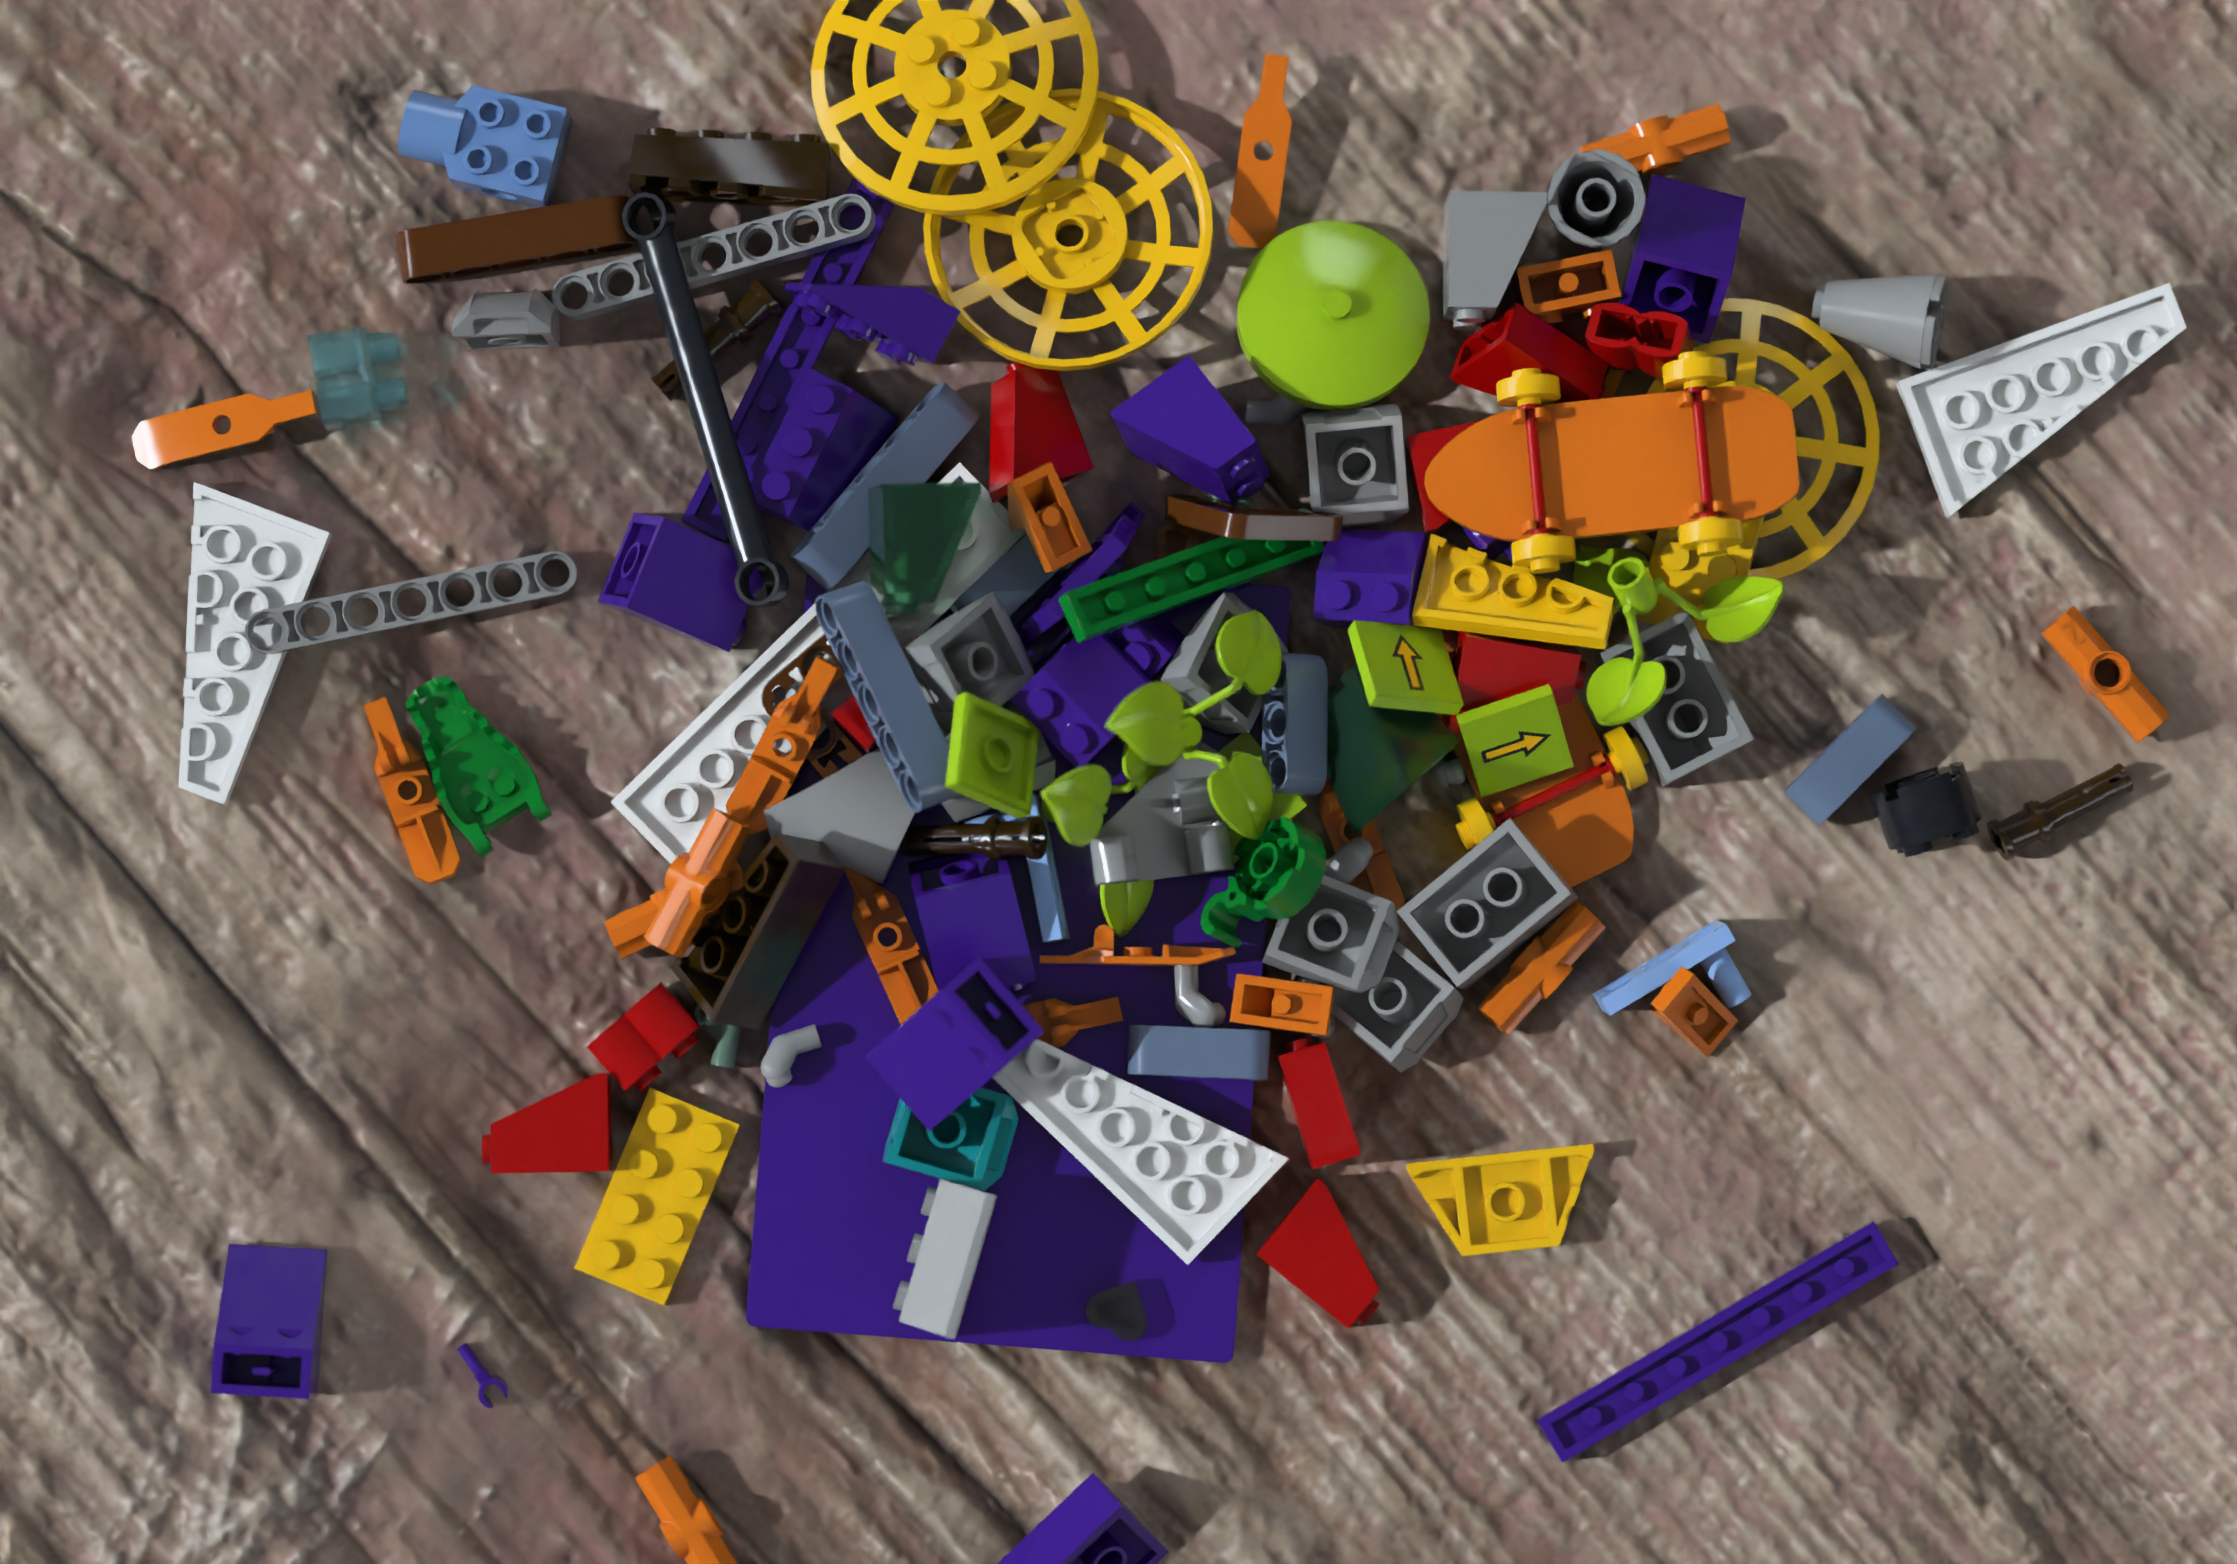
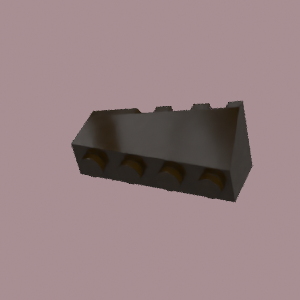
[628,128,831,207]
[670,833,845,1030]

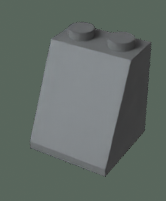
[1442,190,1547,330]

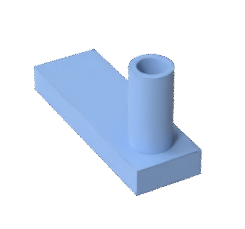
[964,794,1070,943]
[1592,920,1752,1016]

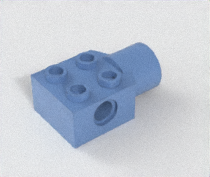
[398,85,572,208]

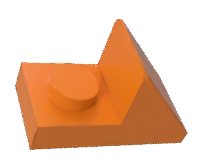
[1007,462,1093,573]
[1651,966,1738,1058]
[1230,973,1335,1036]

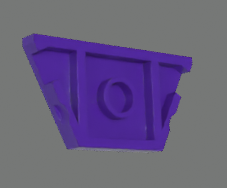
[1014,502,1146,646]

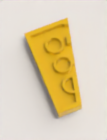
[1412,534,1615,650]

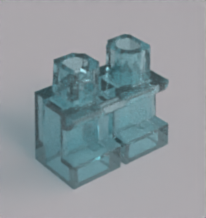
[307,327,409,432]

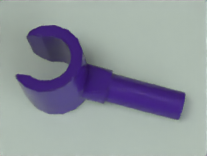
[457,1343,508,1408]

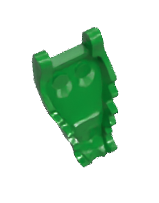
[405,676,552,858]

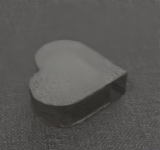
[1086,1280,1148,1341]

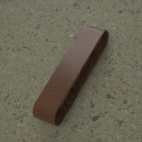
[395,195,636,284]

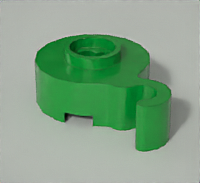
[1201,816,1326,948]

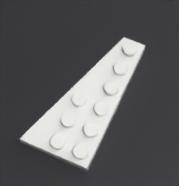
[1896,283,2187,518]
[179,482,332,806]
[992,1039,1289,1265]

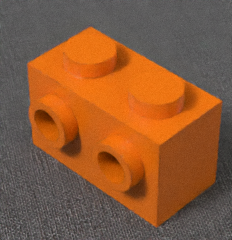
[1512,249,1621,326]

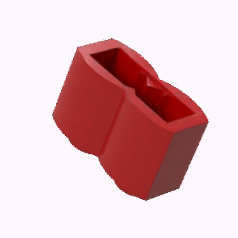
[1585,302,1694,379]
[587,982,702,1092]

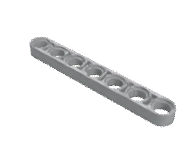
[552,194,876,321]
[245,551,577,654]

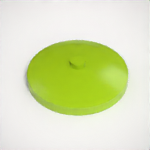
[1236,221,1430,411]

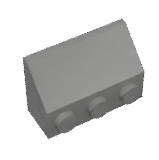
[1595,610,1754,788]
[1397,818,1579,990]
[893,1179,998,1339]

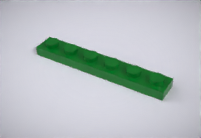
[1058,507,1325,643]

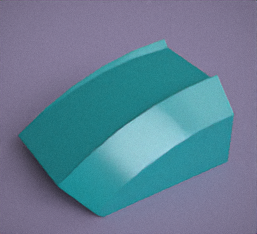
[883,1087,1019,1191]

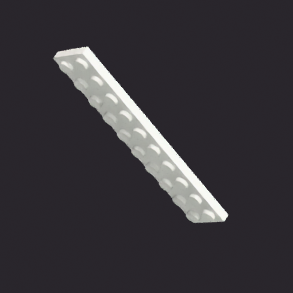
[611,462,1026,864]

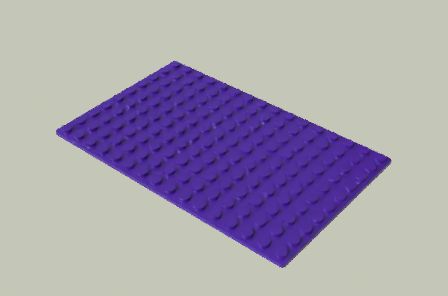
[746,554,1291,1363]

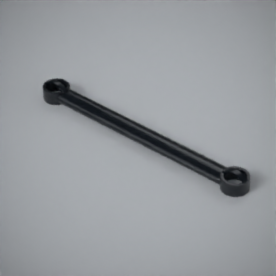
[622,192,789,607]

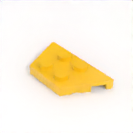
[1406,1144,1594,1256]

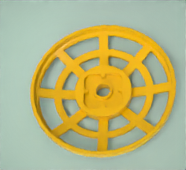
[811,0,1100,216]
[923,88,1214,371]
[1601,298,1880,580]

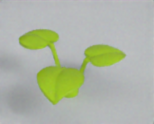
[1573,545,1784,726]
[1106,610,1282,840]
[1041,743,1165,937]

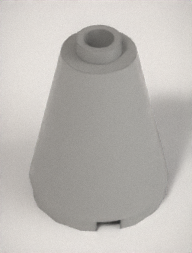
[1547,149,1646,248]
[1812,273,1949,371]

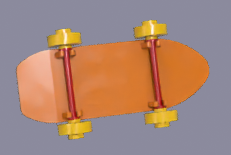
[1424,351,1800,573]
[1409,544,1649,887]

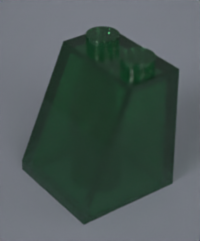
[868,483,981,615]
[1327,663,1460,833]

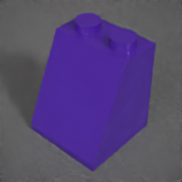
[1619,174,1746,344]
[1110,355,1270,504]
[597,513,764,652]
[908,853,1037,992]

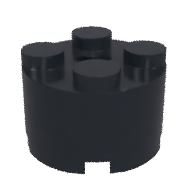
[1870,762,1982,857]

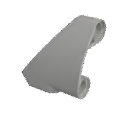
[1090,741,1235,885]
[763,747,915,884]

